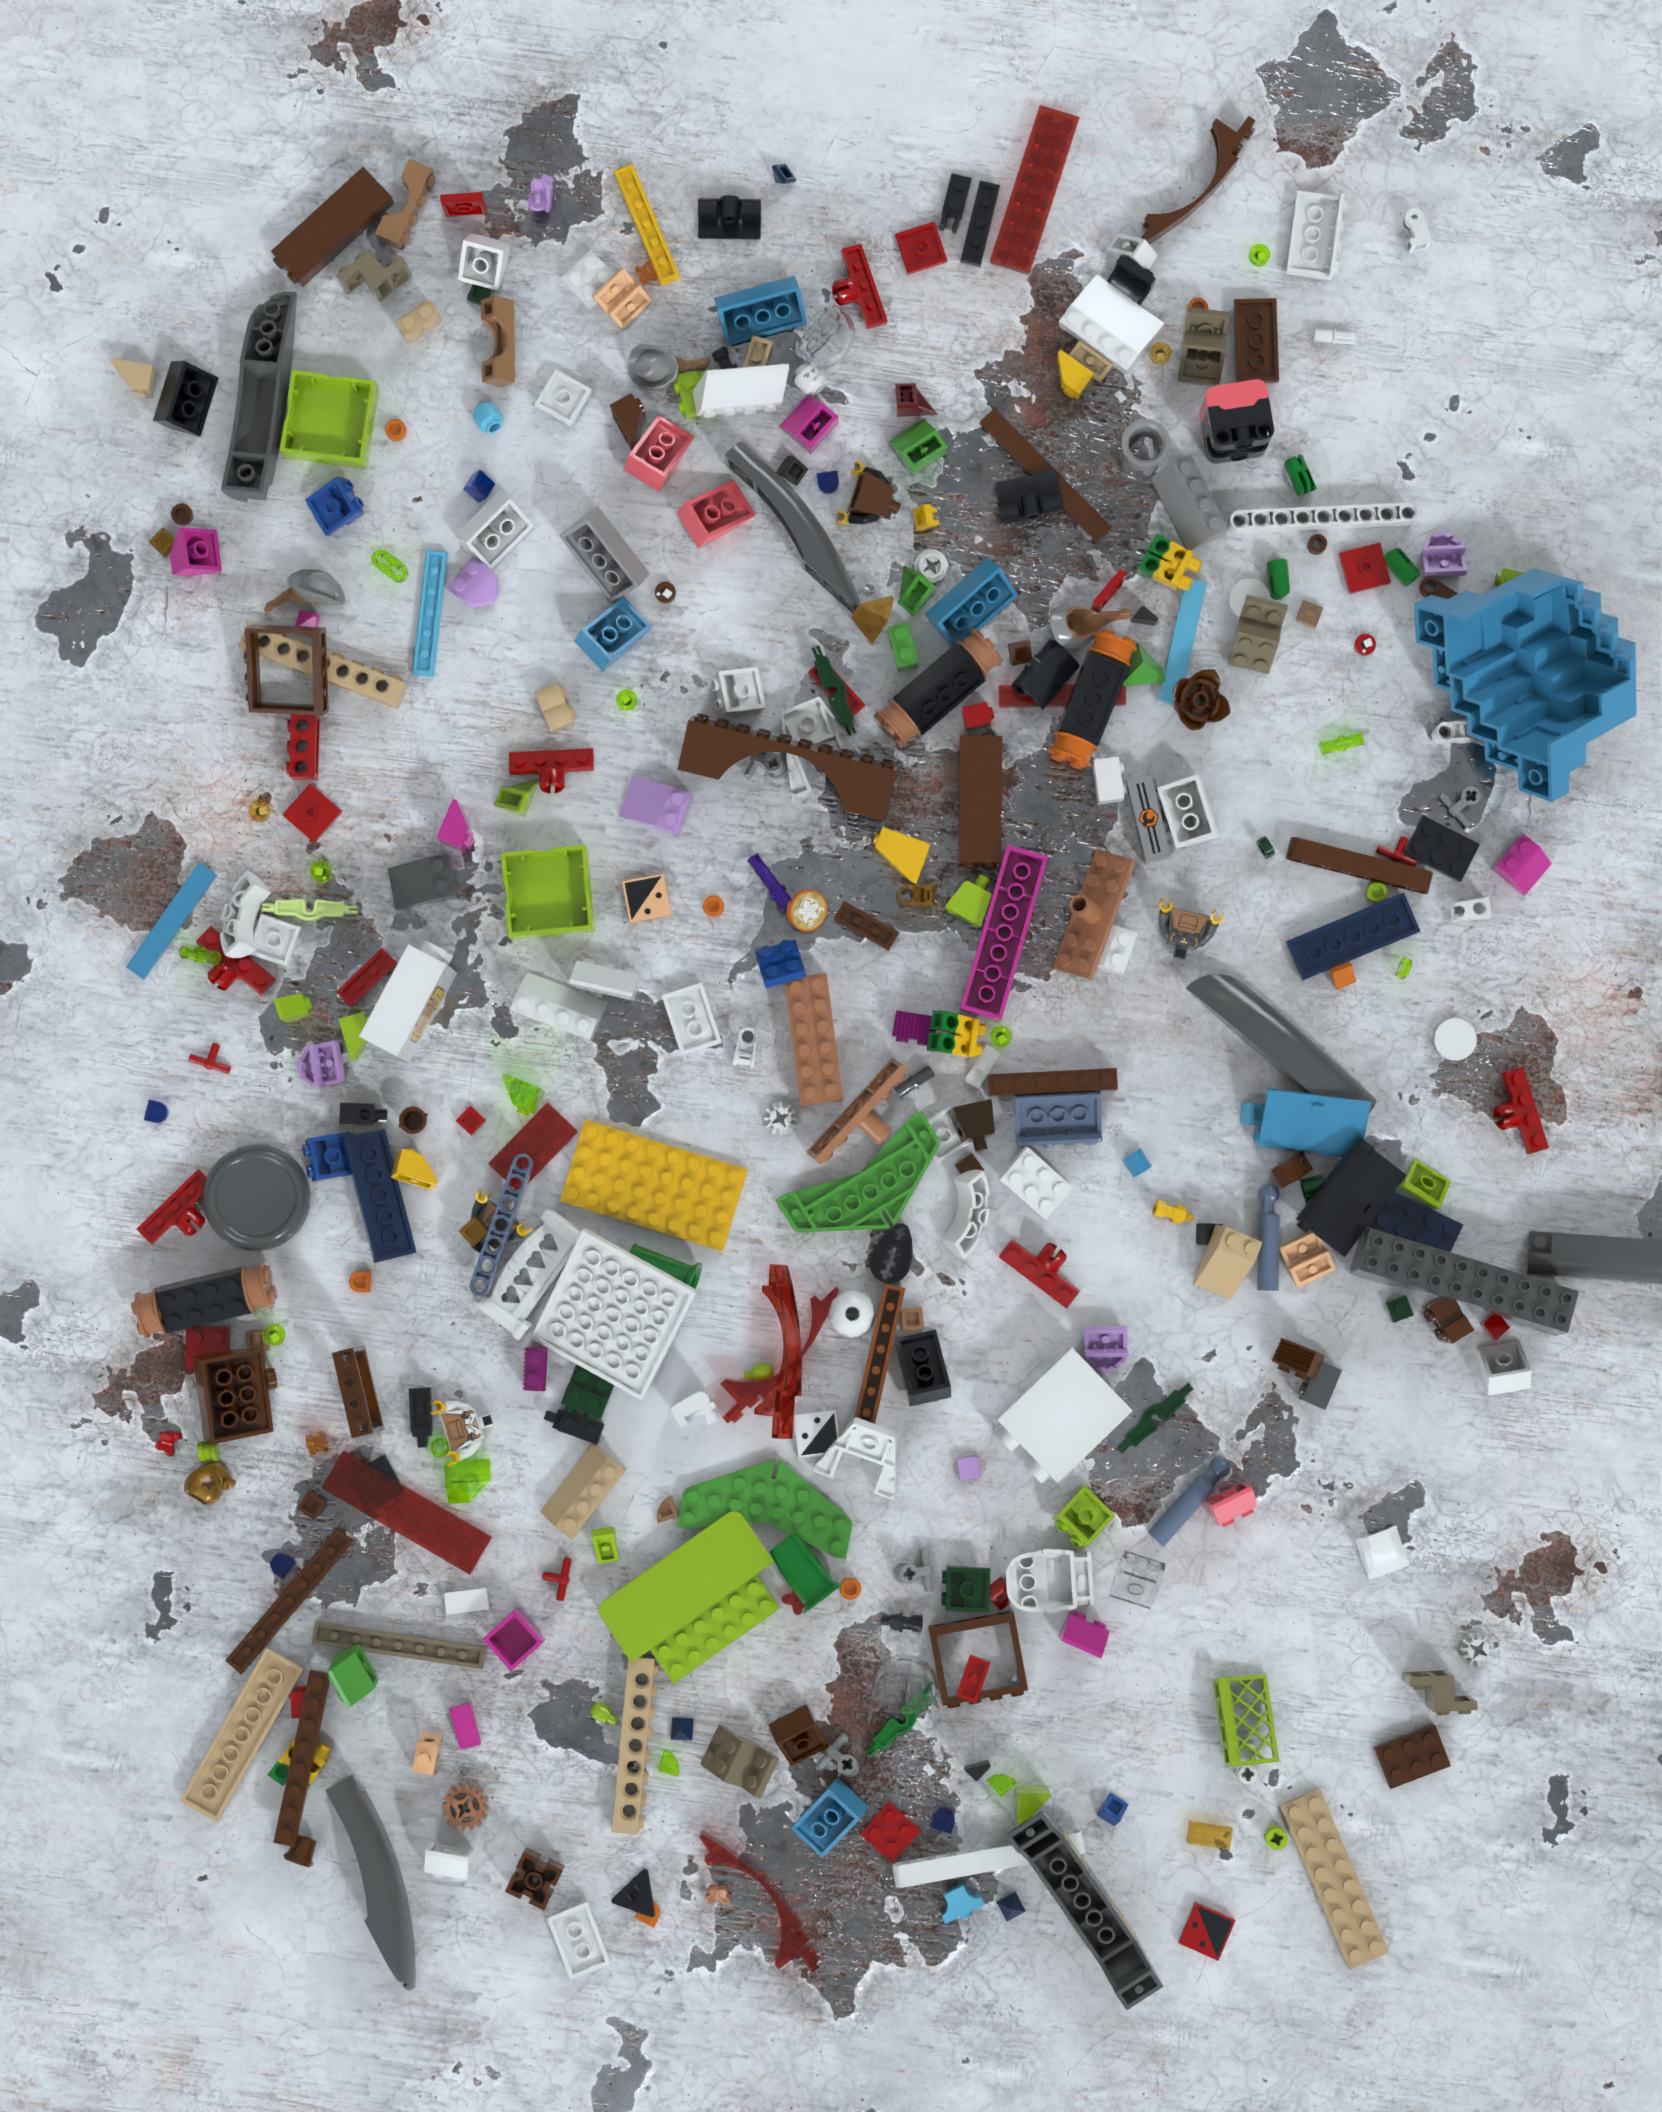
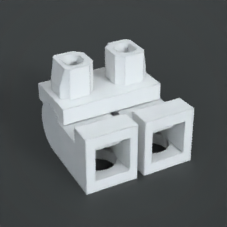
[669,1391,719,1427]

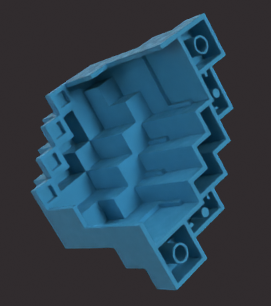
[1414,568,1637,802]

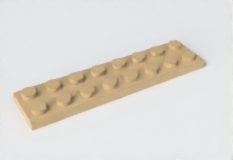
[180,1647,305,1822]
[1279,1788,1389,1970]

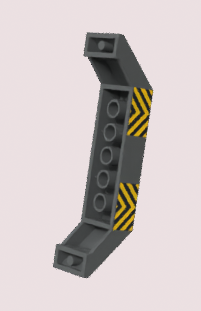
[1005,1810,1164,2010]

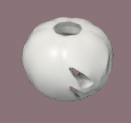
[828,1289,876,1338]

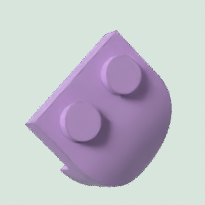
[1421,532,1467,577]
[447,556,500,609]
[297,1040,346,1087]
[1084,1326,1128,1373]

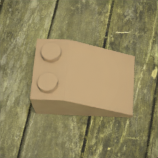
[1193,1224,1263,1300]

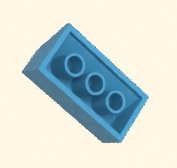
[714,276,807,346]
[925,558,1018,647]

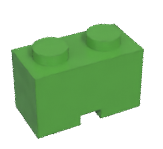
[887,622,919,673]

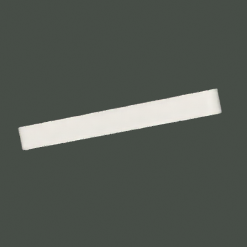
[1228,503,1418,534]
[892,1830,1086,1888]

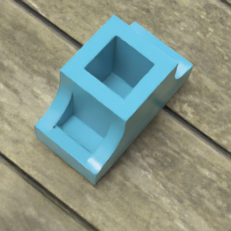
[941,1882,985,1924]

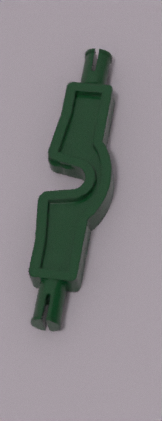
[811,645,857,736]
[1117,1383,1194,1454]

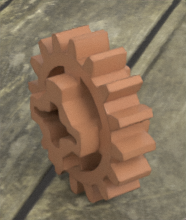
[441,1782,489,1831]

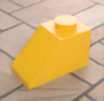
[1057,349,1094,399]
[391,1148,438,1190]

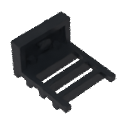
[1107,255,1156,305]

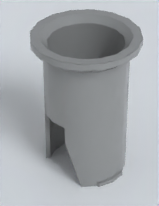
[1119,419,1170,477]

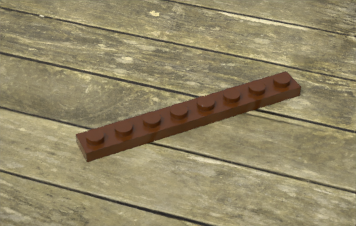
[273,1668,330,1847]

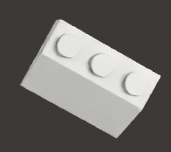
[455,491,534,569]
[1157,774,1220,849]
[569,958,641,1001]

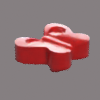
[155,1431,180,1457]

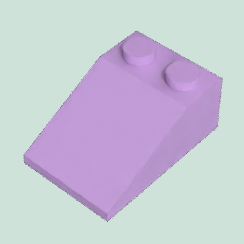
[619,776,692,837]

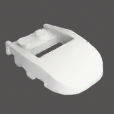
[1006,1549,1095,1613]

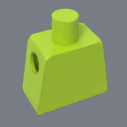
[945,874,992,929]

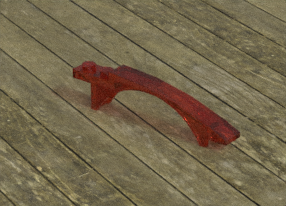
[754,1264,802,1439]
[720,1287,839,1423]
[699,1830,821,1972]

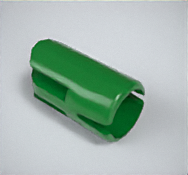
[1284,454,1317,496]
[1384,548,1421,587]
[1267,559,1290,600]

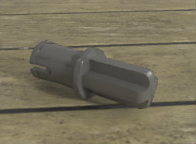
[893,1066,935,1099]

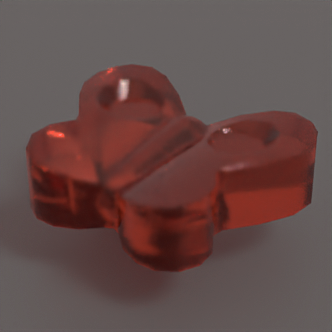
[781,1591,803,1615]

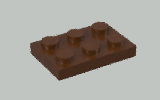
[1373,1724,1451,1789]

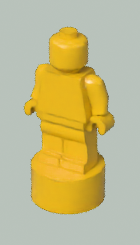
[1152,1199,1194,1223]

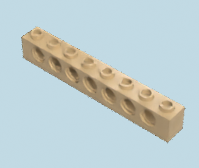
[238,622,408,710]
[612,1655,659,1835]

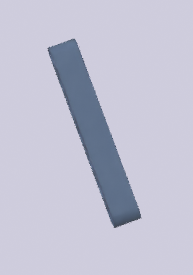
[469,1153,534,1296]

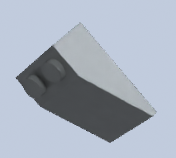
[388,854,458,910]

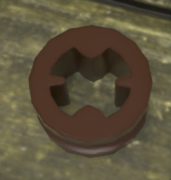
[1307,534,1327,555]

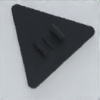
[611,1869,655,1917]

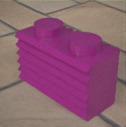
[892,1010,936,1046]
[522,1347,548,1391]

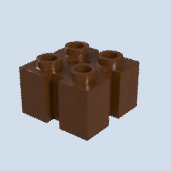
[1422,1296,1474,1344]
[505,1847,565,1910]

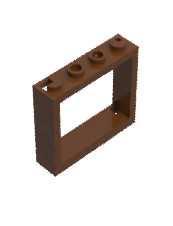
[243,624,329,716]
[332,1346,385,1438]
[928,1610,1028,1708]

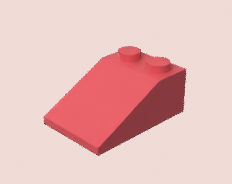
[623,415,694,492]
[676,480,756,548]
[1205,1482,1257,1527]

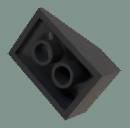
[894,1330,951,1407]

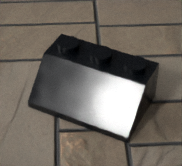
[153,361,219,437]

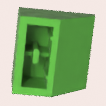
[889,418,948,476]
[327,1643,379,1708]

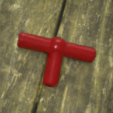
[1376,836,1418,867]
[188,1043,231,1074]
[542,1557,572,1601]

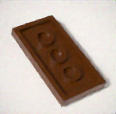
[1233,298,1279,383]

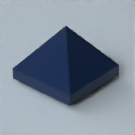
[772,164,797,184]
[671,1717,694,1741]
[997,1891,1026,1922]

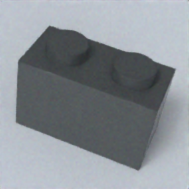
[1298,1362,1342,1410]

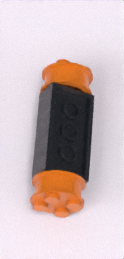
[1047,629,1137,770]

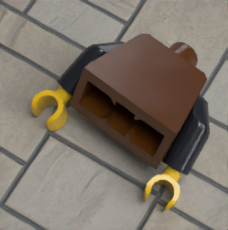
[836,461,901,525]

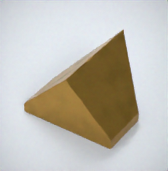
[851,596,894,645]

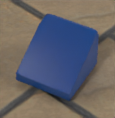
[1097,1792,1129,1826]

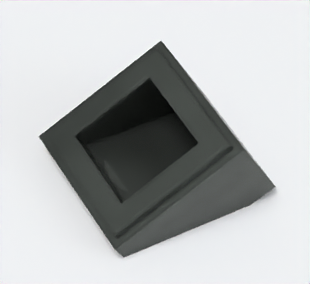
[776,456,808,486]
[1131,606,1158,626]
[1196,1223,1223,1245]
[964,1760,991,1781]

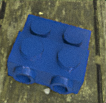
[305,477,365,536]
[754,940,807,988]
[302,1132,351,1182]

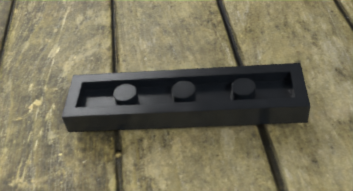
[960,180,1000,267]

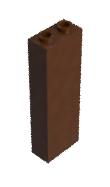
[271,167,394,287]
[958,735,1003,869]

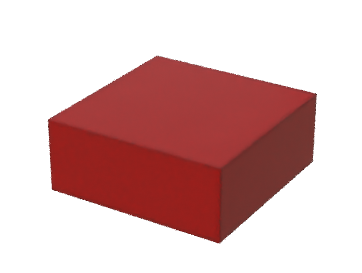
[456,1105,486,1136]

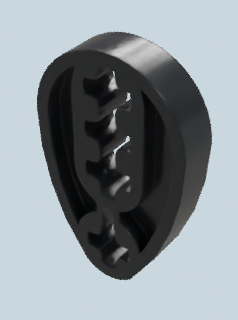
[869,1223,913,1284]

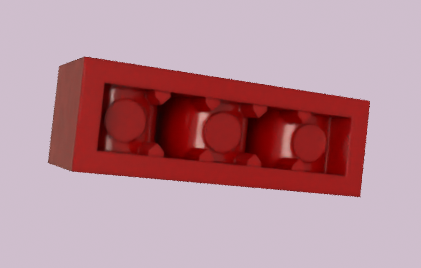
[286,714,320,780]

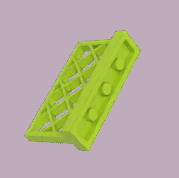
[1213,1674,1279,1768]

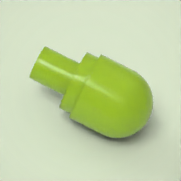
[744,1363,774,1381]
[590,1702,619,1726]

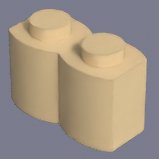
[396,301,442,343]
[534,682,577,733]

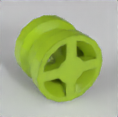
[197,1441,219,1463]
[1264,1825,1288,1850]

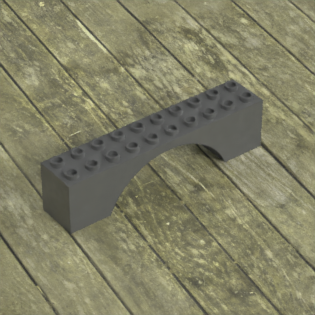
[1349,1228,1579,1336]

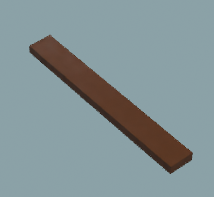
[979,408,1111,542]
[225,1527,355,1675]

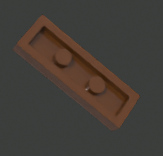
[833,901,899,952]

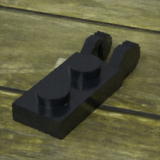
[939,173,972,234]

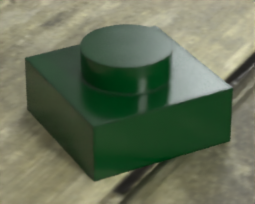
[1385,1295,1414,1323]

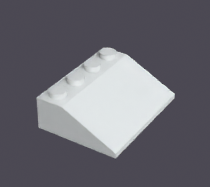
[1059,275,1164,375]
[693,364,789,418]

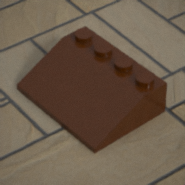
[193,1347,274,1445]

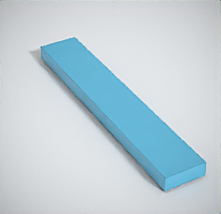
[412,550,448,677]
[1158,580,1207,705]

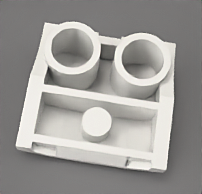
[1355,1525,1409,1580]

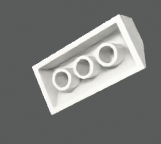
[510,972,607,1042]

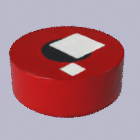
[1354,634,1376,656]

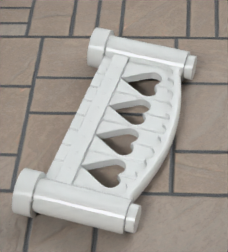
[477,1209,582,1342]

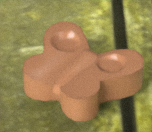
[705,1884,731,1905]

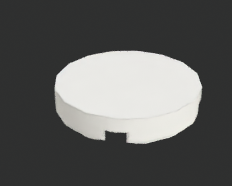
[1228,578,1271,618]
[1433,1018,1477,1061]

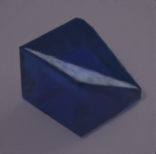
[463,470,495,503]

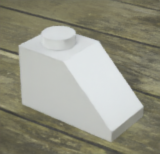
[1106,233,1158,269]

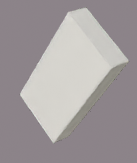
[444,1587,490,1615]

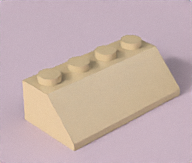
[540,1443,627,1540]

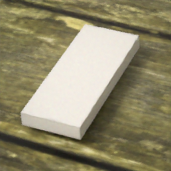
[964,1044,1001,1089]

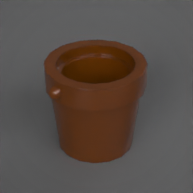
[398,1106,428,1134]
[283,1834,317,1868]

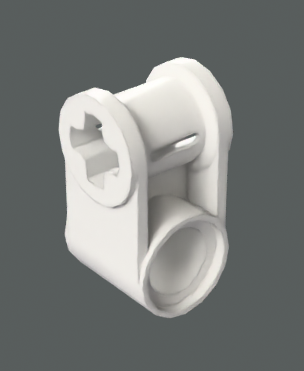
[1431,719,1475,744]
[733,1027,758,1069]
[1235,1741,1258,1784]

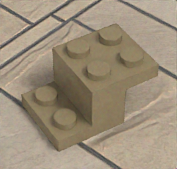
[336,250,412,301]
[1178,307,1230,384]
[1228,595,1288,674]
[1402,1670,1478,1715]
[700,1725,779,1799]

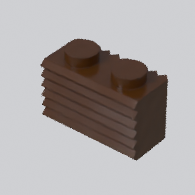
[1272,1338,1325,1381]

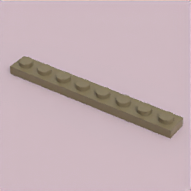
[311,1621,486,1669]

